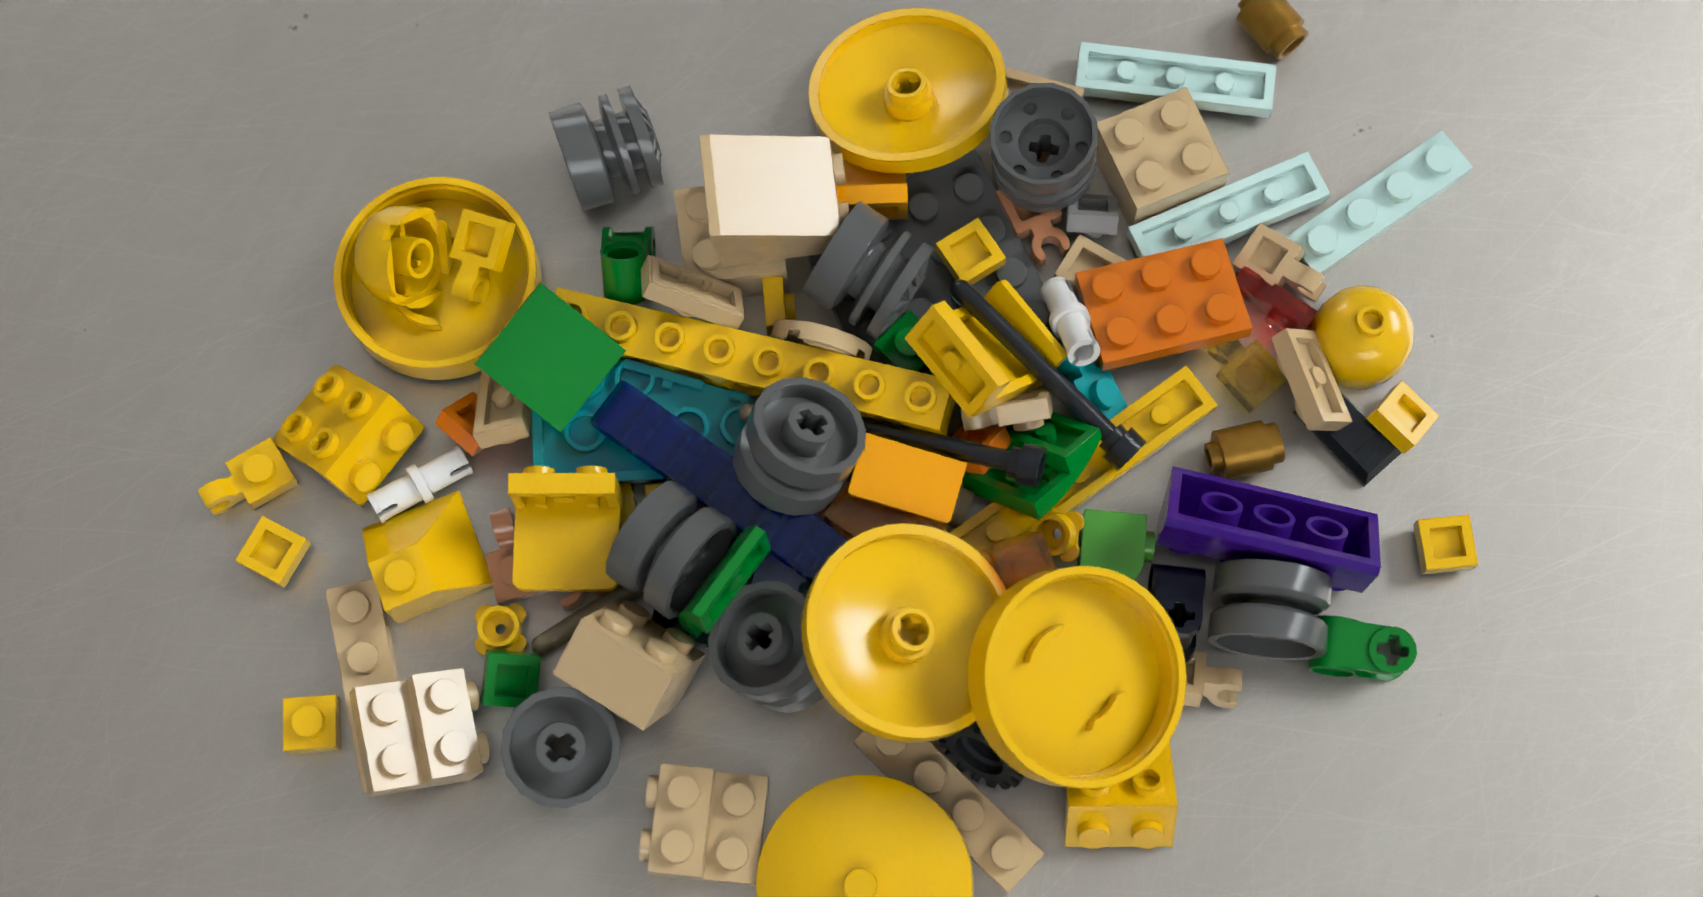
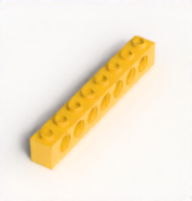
[555,287,955,436]

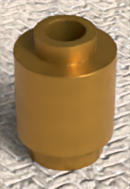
[1236,0,1309,60]
[1204,420,1285,480]

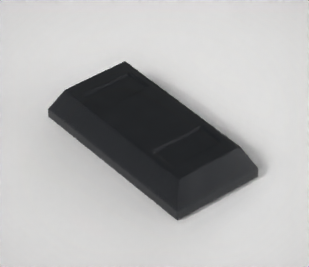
[1293,389,1402,487]

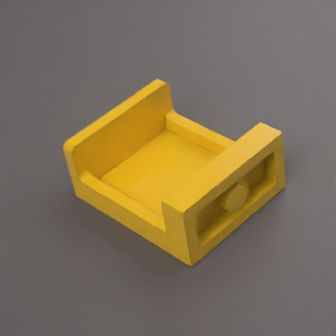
[905,279,1067,418]

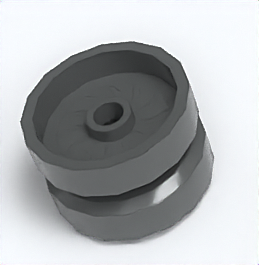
[733,377,866,516]
[606,481,737,619]
[1207,559,1333,660]
[708,580,825,713]
[500,686,621,808]

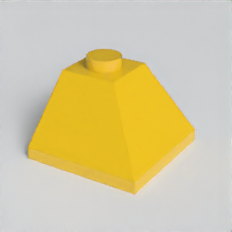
[362,490,493,624]

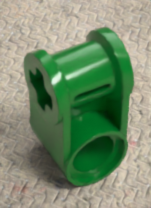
[600,227,656,305]
[1308,615,1417,681]

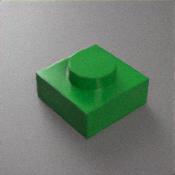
[874,310,928,373]
[480,649,541,708]

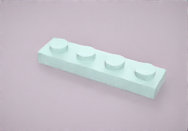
[1075,42,1277,118]
[1286,130,1473,275]
[1126,151,1331,258]

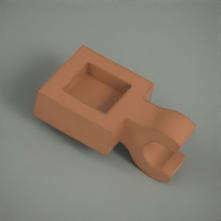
[485,508,550,606]

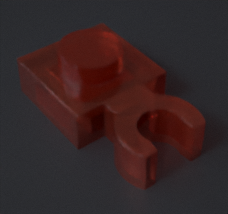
[1236,266,1318,333]

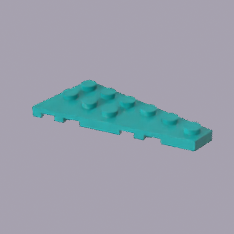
[531,359,758,484]

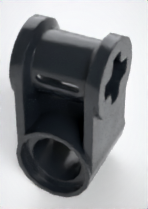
[1147,563,1206,663]

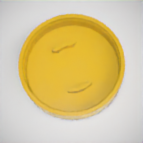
[333,177,542,380]
[968,566,1186,789]

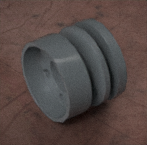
[990,83,1098,212]
[548,85,664,212]
[802,201,935,340]

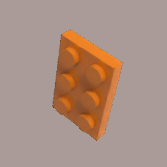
[1074,238,1253,371]

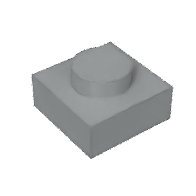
[1066,194,1119,238]

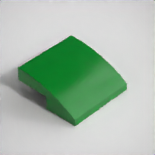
[474,282,626,432]
[962,412,1102,520]
[678,525,771,638]

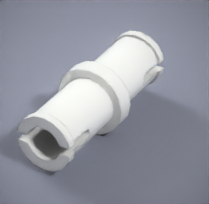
[1040,276,1100,366]
[366,445,474,524]

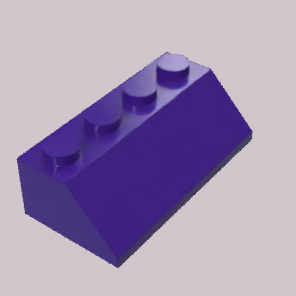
[1155,466,1381,593]

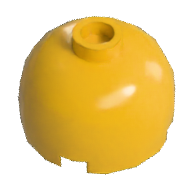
[354,205,453,309]
[1309,285,1414,390]

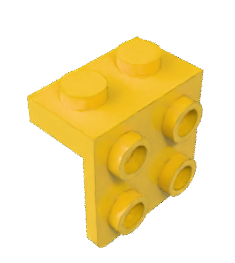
[273,365,425,507]
[508,466,622,592]
[1063,740,1178,849]

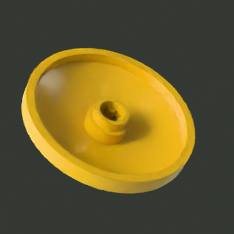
[808,8,1007,174]
[801,524,1006,742]
[756,775,974,897]

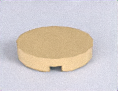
[770,319,872,360]

